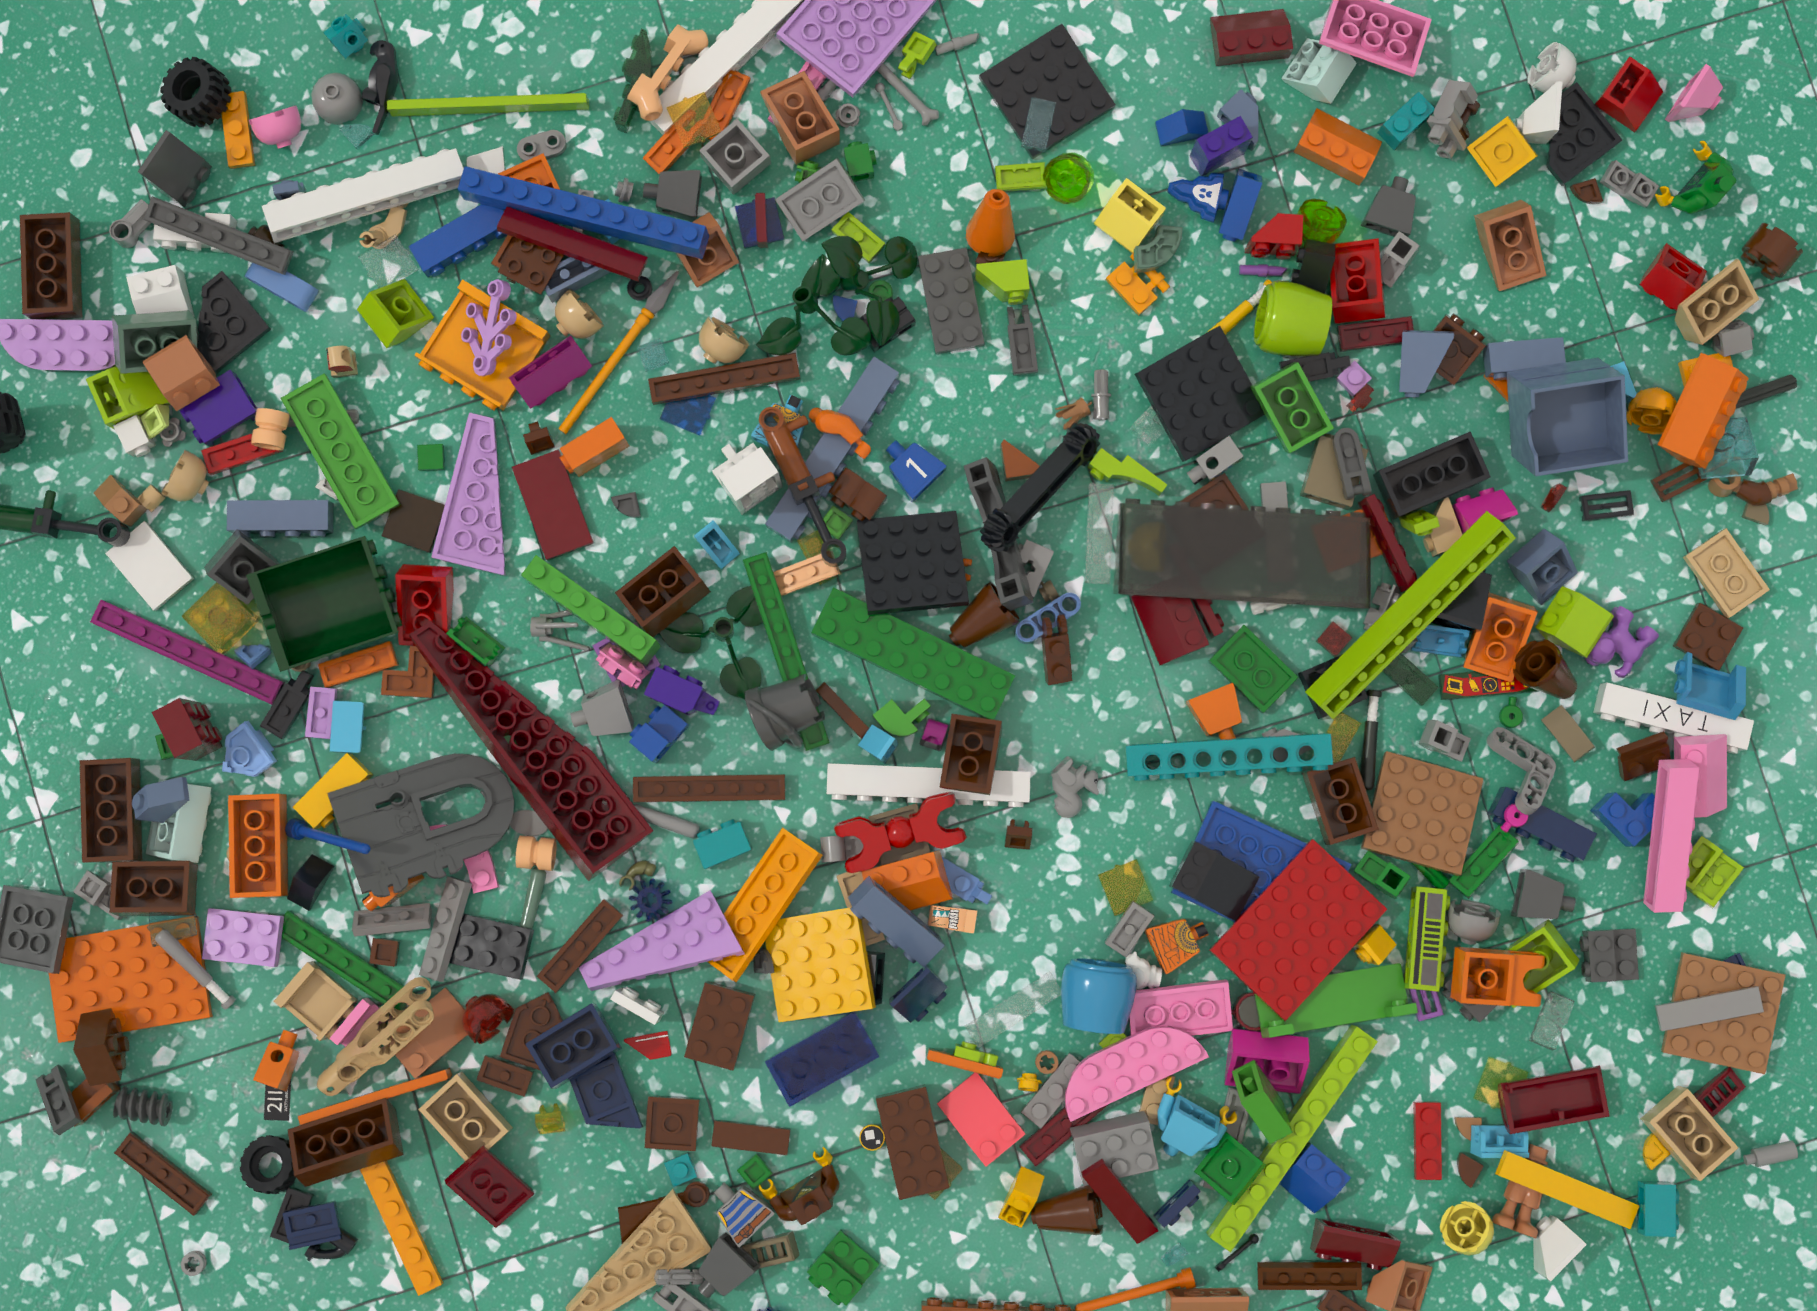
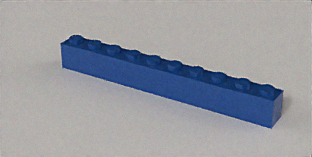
[457,166,709,259]

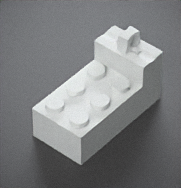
[712,443,783,515]

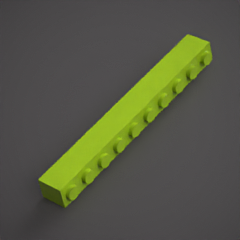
[1305,511,1516,719]
[1206,1024,1378,1253]

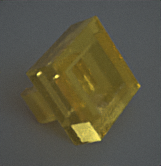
[535,1103,565,1134]

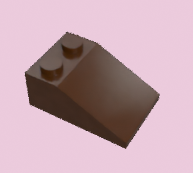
[939,714,1002,795]

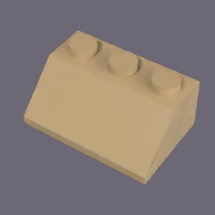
[1675,259,1759,345]

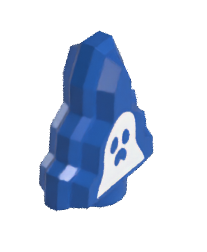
[1167,173,1229,223]

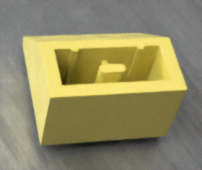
[1094,178,1166,254]

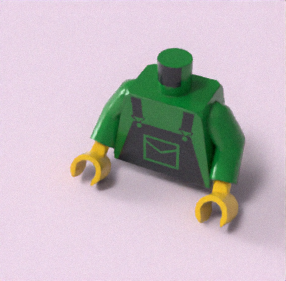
[1655,141,1737,214]

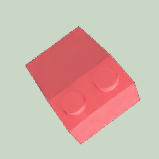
[937,1072,1025,1167]

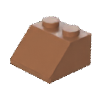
[676,212,739,287]
[143,335,220,411]

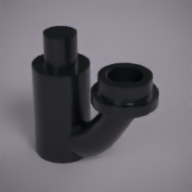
[304,1227,358,1262]

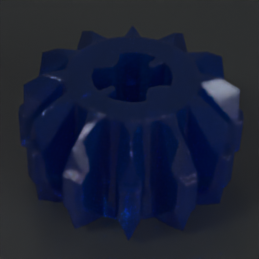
[629,878,673,922]

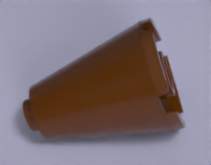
[949,581,1020,648]
[1513,639,1577,699]
[1031,1185,1103,1235]

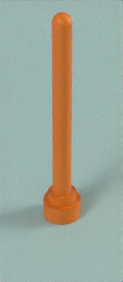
[1075,1267,1196,1311]

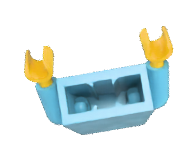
[1157,1076,1237,1156]

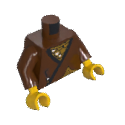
[759,1147,840,1225]

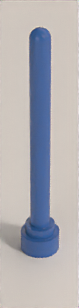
[285,818,371,854]

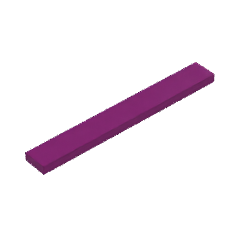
[90,600,285,705]

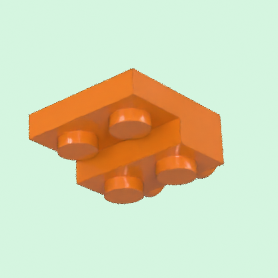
[498,153,560,190]

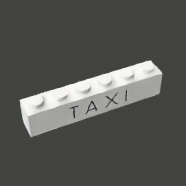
[1593,683,1754,754]

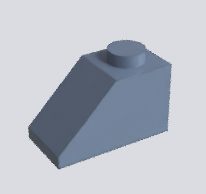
[1217,89,1258,151]
[132,777,189,823]

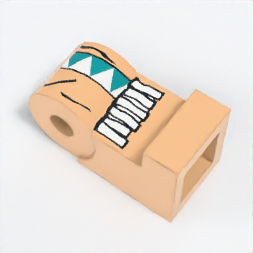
[928,905,977,934]

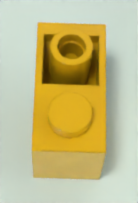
[1354,924,1397,965]
[998,1166,1045,1228]

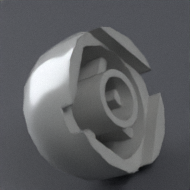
[311,72,363,125]
[1447,900,1501,945]

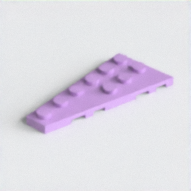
[431,413,506,576]
[578,890,745,991]

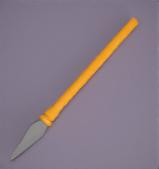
[558,271,679,434]

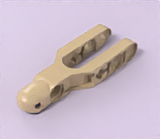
[317,977,434,1096]

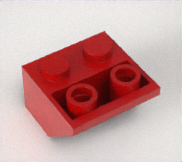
[1594,57,1663,133]
[1245,213,1303,259]

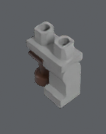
[1427,80,1480,159]

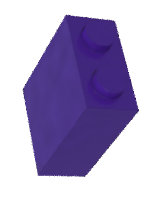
[1190,116,1253,176]

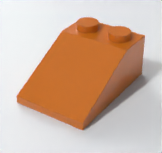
[1463,592,1538,683]

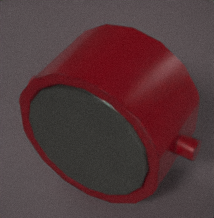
[1231,992,1261,1031]

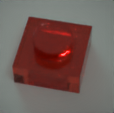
[1346,384,1374,412]

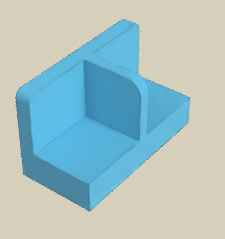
[330,701,366,753]

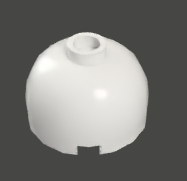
[1527,42,1576,93]

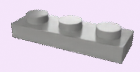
[352,903,432,937]
[1021,1053,1080,1129]

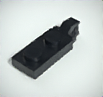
[1279,352,1351,382]
[260,670,314,739]

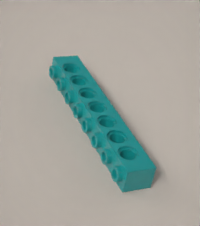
[1126,733,1333,781]

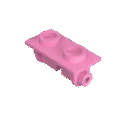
[596,643,650,689]

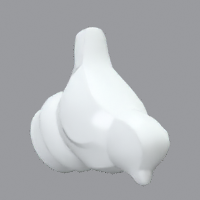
[1125,951,1162,990]

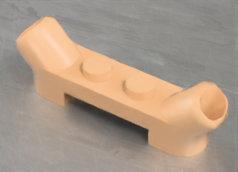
[627,24,708,121]

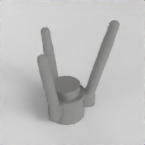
[530,610,590,651]

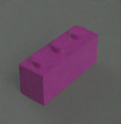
[509,335,592,409]

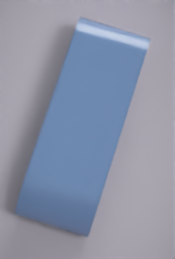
[244,263,319,312]
[1015,593,1081,644]

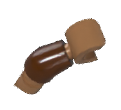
[1708,466,1798,506]

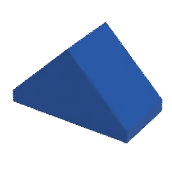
[1155,109,1208,146]

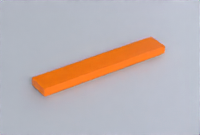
[298,1068,452,1125]

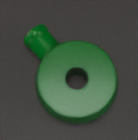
[1499,697,1523,728]

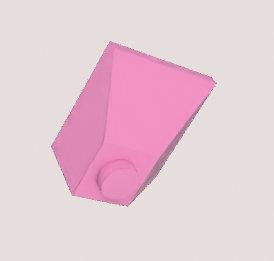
[1665,64,1723,122]

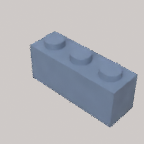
[544,240,610,303]
[1483,337,1566,381]

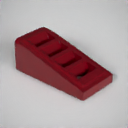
[1693,1067,1746,1117]

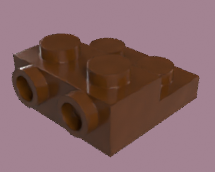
[1433,313,1486,385]

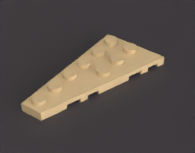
[565,1189,712,1311]

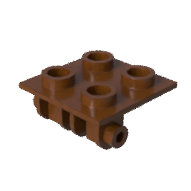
[498,238,564,295]

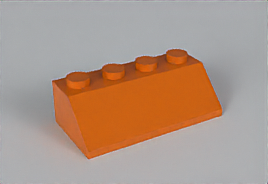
[1657,353,1749,469]

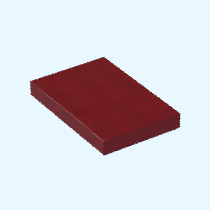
[445,1145,534,1228]

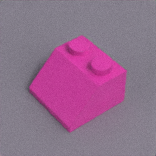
[1452,487,1518,534]

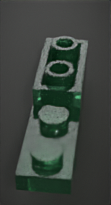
[613,28,653,133]

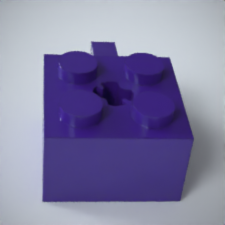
[644,665,720,715]

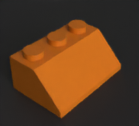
[1294,108,1382,186]
[861,850,953,910]

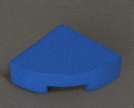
[833,295,858,322]

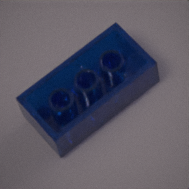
[765,1011,880,1107]

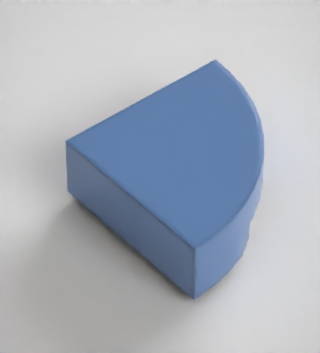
[234,644,271,670]

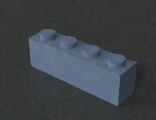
[227,500,334,538]
[848,876,945,967]

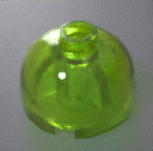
[1043,153,1095,204]
[1297,199,1347,244]

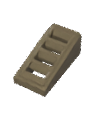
[741,1231,799,1268]

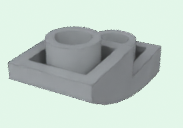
[1600,160,1659,207]

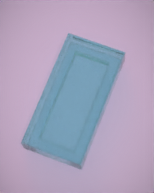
[1021,97,1056,152]

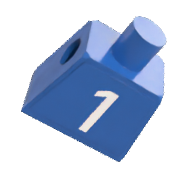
[886,440,947,502]

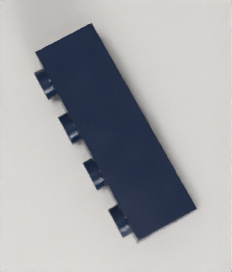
[1487,787,1597,863]

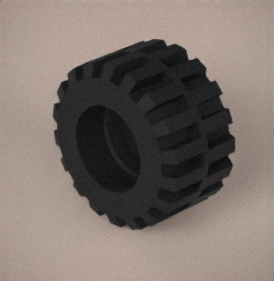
[160,57,232,127]

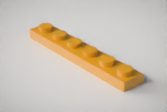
[360,1161,443,1296]

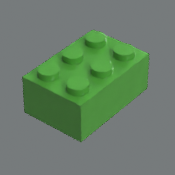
[1250,362,1334,453]

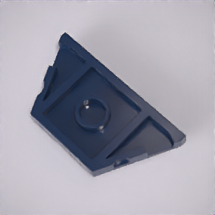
[570,1053,643,1129]

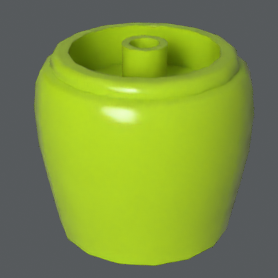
[1254,280,1332,356]

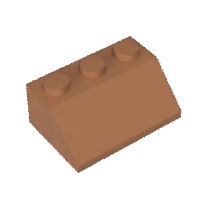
[1165,1287,1249,1311]

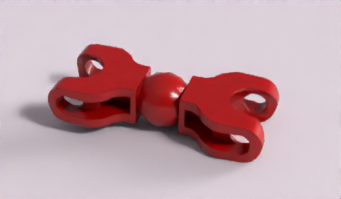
[834,792,967,873]

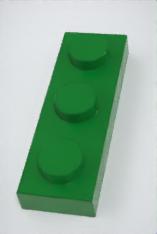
[1449,825,1519,899]

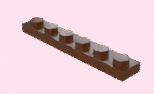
[648,353,800,405]
[633,774,785,802]

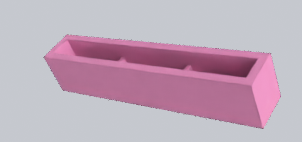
[1643,759,1701,913]

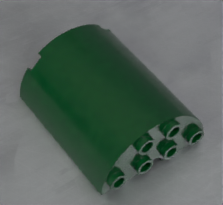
[246,536,403,672]

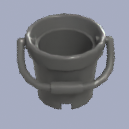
[745,674,825,751]

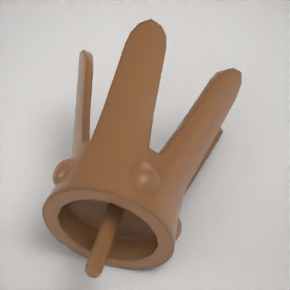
[1055,398,1092,430]

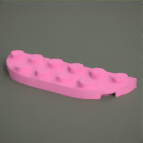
[1065,1026,1209,1122]

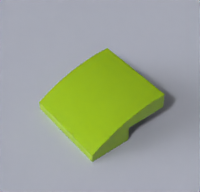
[1686,836,1744,909]

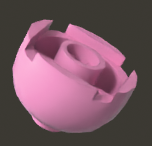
[249,105,301,149]

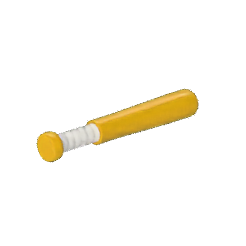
[1206,280,1272,335]

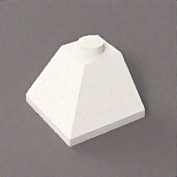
[1514,81,1562,144]
[1533,1215,1587,1281]

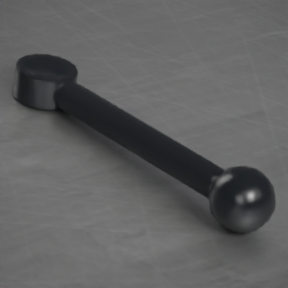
[1215,1234,1259,1272]

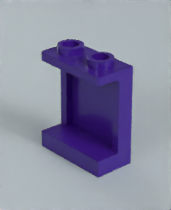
[180,370,258,447]

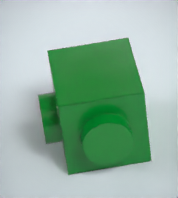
[844,141,877,182]

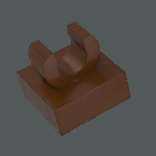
[523,421,555,455]
[1005,819,1032,850]

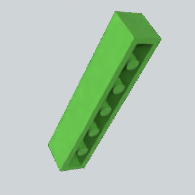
[521,555,661,666]

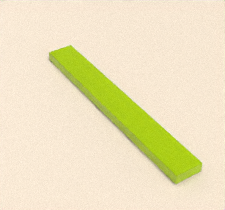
[387,93,589,117]

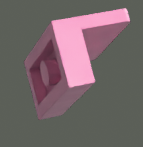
[330,997,388,1047]

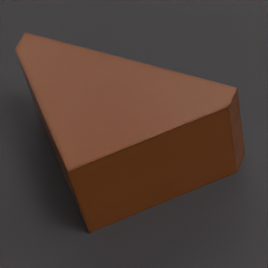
[1000,439,1040,482]

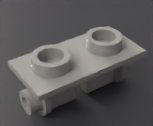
[1363,583,1401,631]

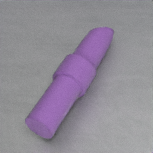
[1239,264,1287,277]

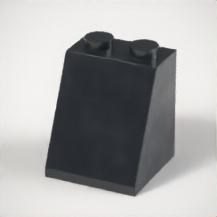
[1431,569,1492,635]

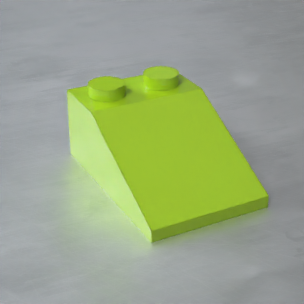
[1505,919,1580,1008]

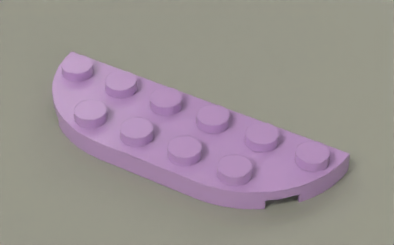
[0,319,116,371]

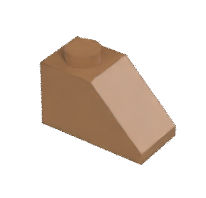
[94,475,148,527]

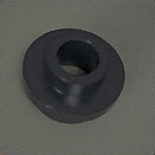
[627,276,652,301]

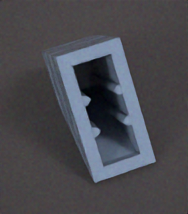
[1399,330,1454,397]

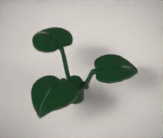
[821,236,918,346]
[756,254,871,356]
[660,586,763,700]

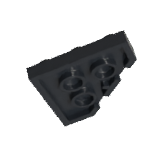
[1547,82,1622,186]
[197,271,271,374]

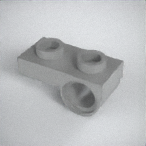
[820,836,863,863]

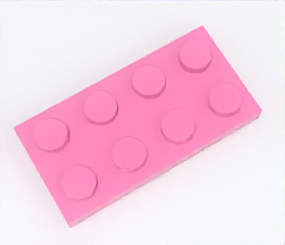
[1129,979,1233,1036]

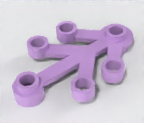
[461,279,517,376]

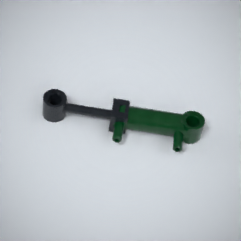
[0,490,130,547]

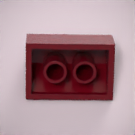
[1210,9,1293,66]
[1131,575,1209,666]
[1310,1218,1401,1270]

